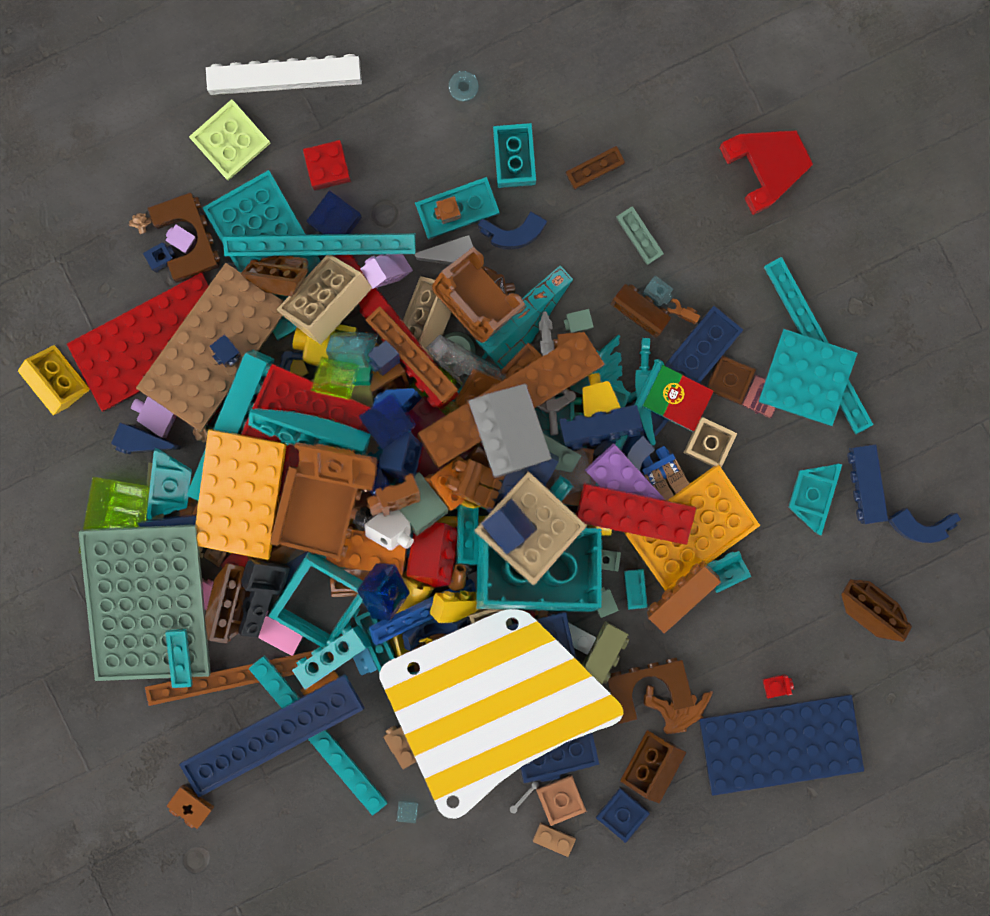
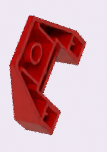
[719,130,813,215]

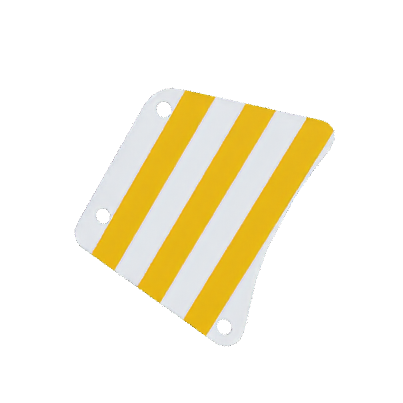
[380,609,623,818]

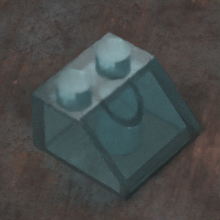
[326,331,378,368]

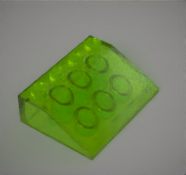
[79,476,150,554]

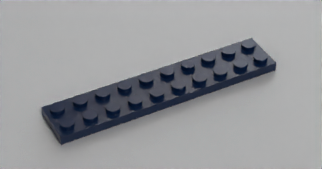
[593,306,743,458]
[179,674,365,797]

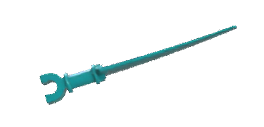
[635,338,656,446]

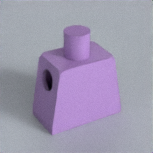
[131,397,176,438]

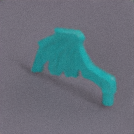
[592,335,637,404]

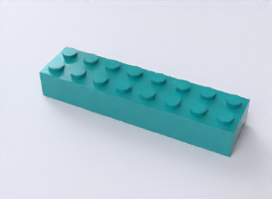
[187,350,274,501]

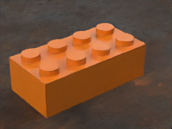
[326,526,407,575]

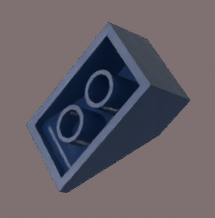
[111,423,181,455]

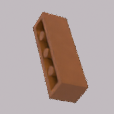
[647,561,721,634]

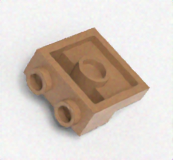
[384,725,417,769]

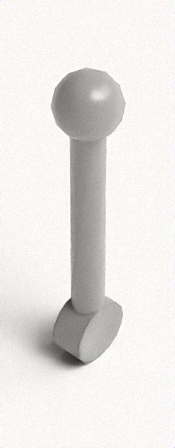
[510,781,539,813]

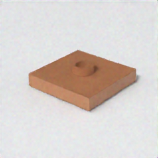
[536,774,586,826]

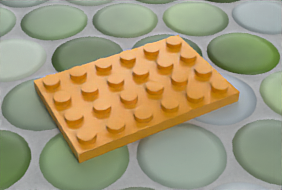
[195,429,286,560]
[624,465,760,591]

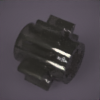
[352,507,376,531]

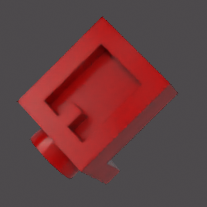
[762,674,794,699]

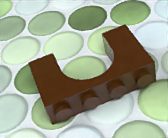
[148,193,221,282]
[607,657,694,724]

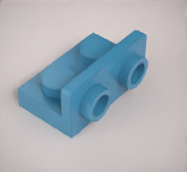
[346,642,377,675]

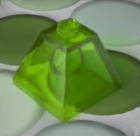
[311,356,360,400]

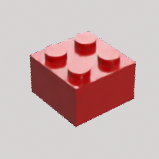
[303,140,351,191]

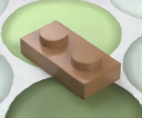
[533,823,576,857]

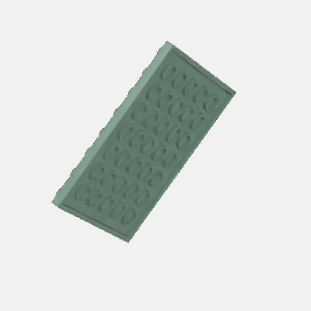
[79,525,211,681]

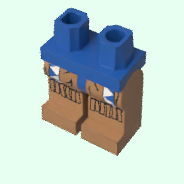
[640,446,690,500]

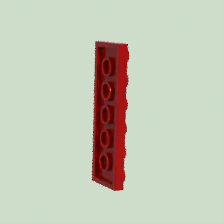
[576,483,697,545]

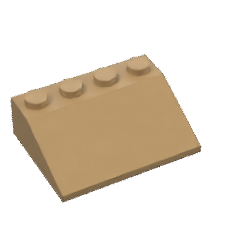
[276,255,372,344]

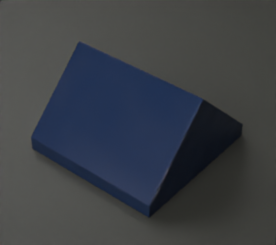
[481,499,537,555]

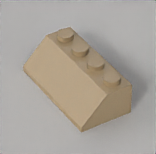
[403,276,451,360]

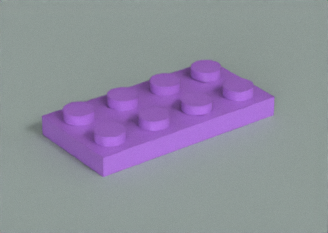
[585,443,665,500]

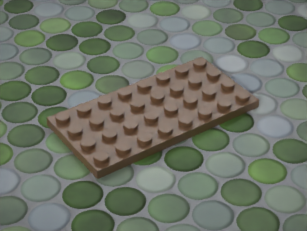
[136,263,284,432]

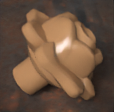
[129,213,152,234]
[193,425,213,443]

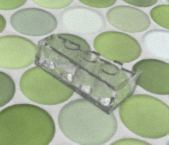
[426,335,506,388]

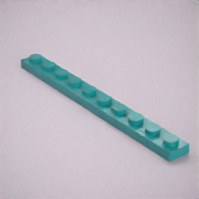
[223,233,416,256]
[764,257,873,434]
[249,655,388,816]

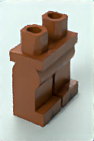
[445,459,505,509]
[367,474,421,516]

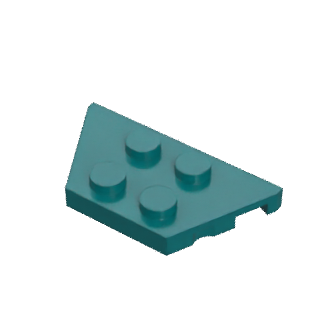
[146,448,192,520]
[788,464,842,535]

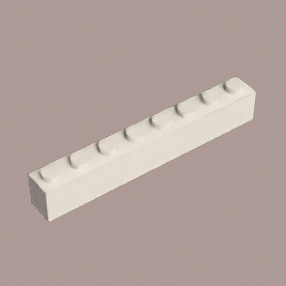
[206,54,362,95]

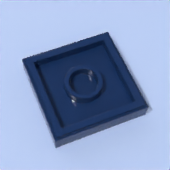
[596,788,650,843]

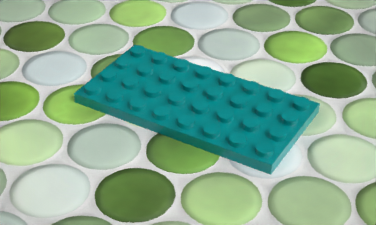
[202,170,321,341]

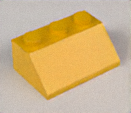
[18,345,90,416]

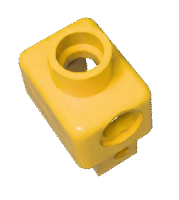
[293,324,358,370]

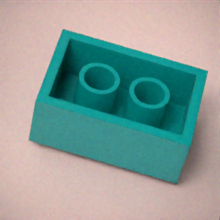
[493,123,536,188]

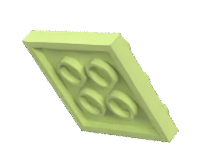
[189,99,271,181]

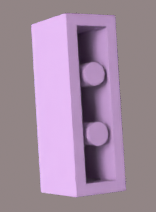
[361,254,413,289]

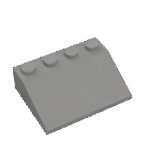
[469,384,551,478]

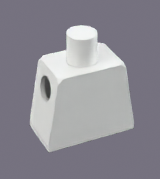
[365,510,414,550]

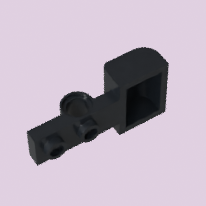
[238,560,290,638]

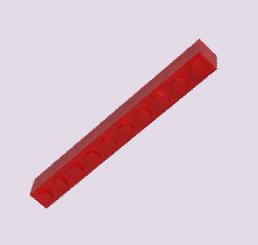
[332,255,459,410]

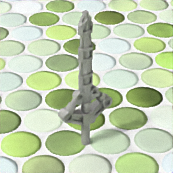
[537,312,576,435]

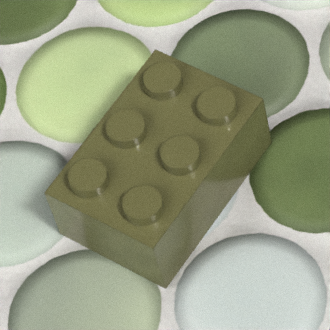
[582,621,629,685]

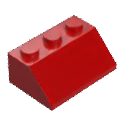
[406,522,457,587]

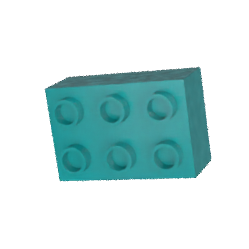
[477,528,602,612]

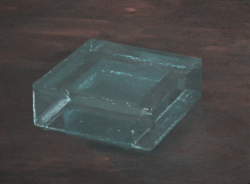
[397,801,418,823]

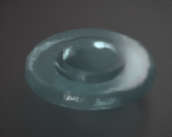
[448,71,479,101]

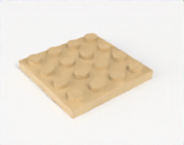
[474,472,586,585]

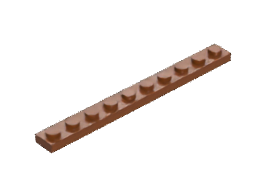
[145,648,334,706]

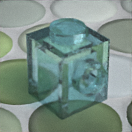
[642,276,673,306]

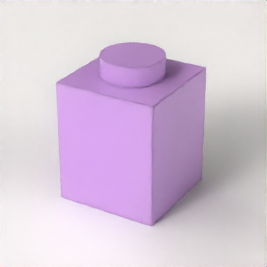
[165,225,197,254]

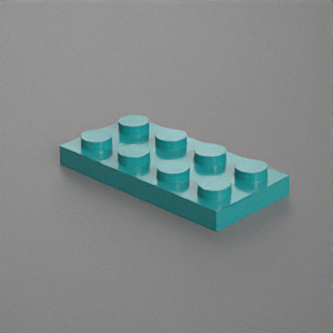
[415,177,500,240]

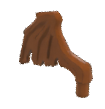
[644,685,713,734]

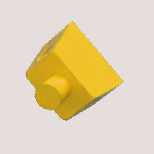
[583,373,620,418]

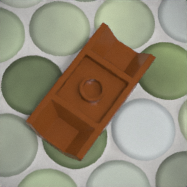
[295,442,377,491]

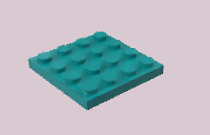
[758,329,858,426]

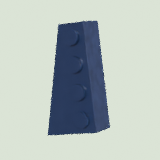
[559,405,643,451]

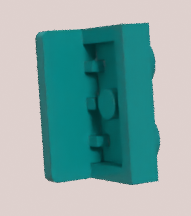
[708,551,751,593]

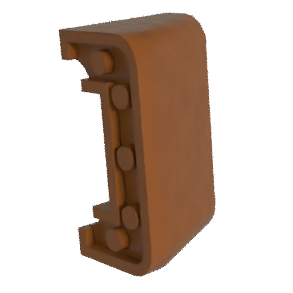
[432,247,526,343]

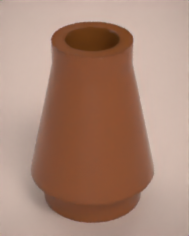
[448,564,466,591]

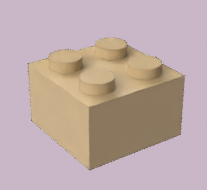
[683,417,737,468]

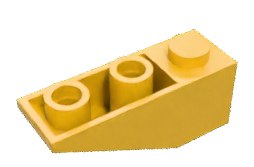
[430,591,481,623]

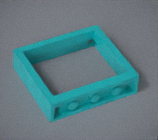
[269,552,370,648]

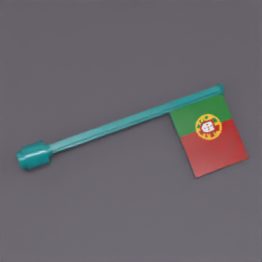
[577,359,714,510]

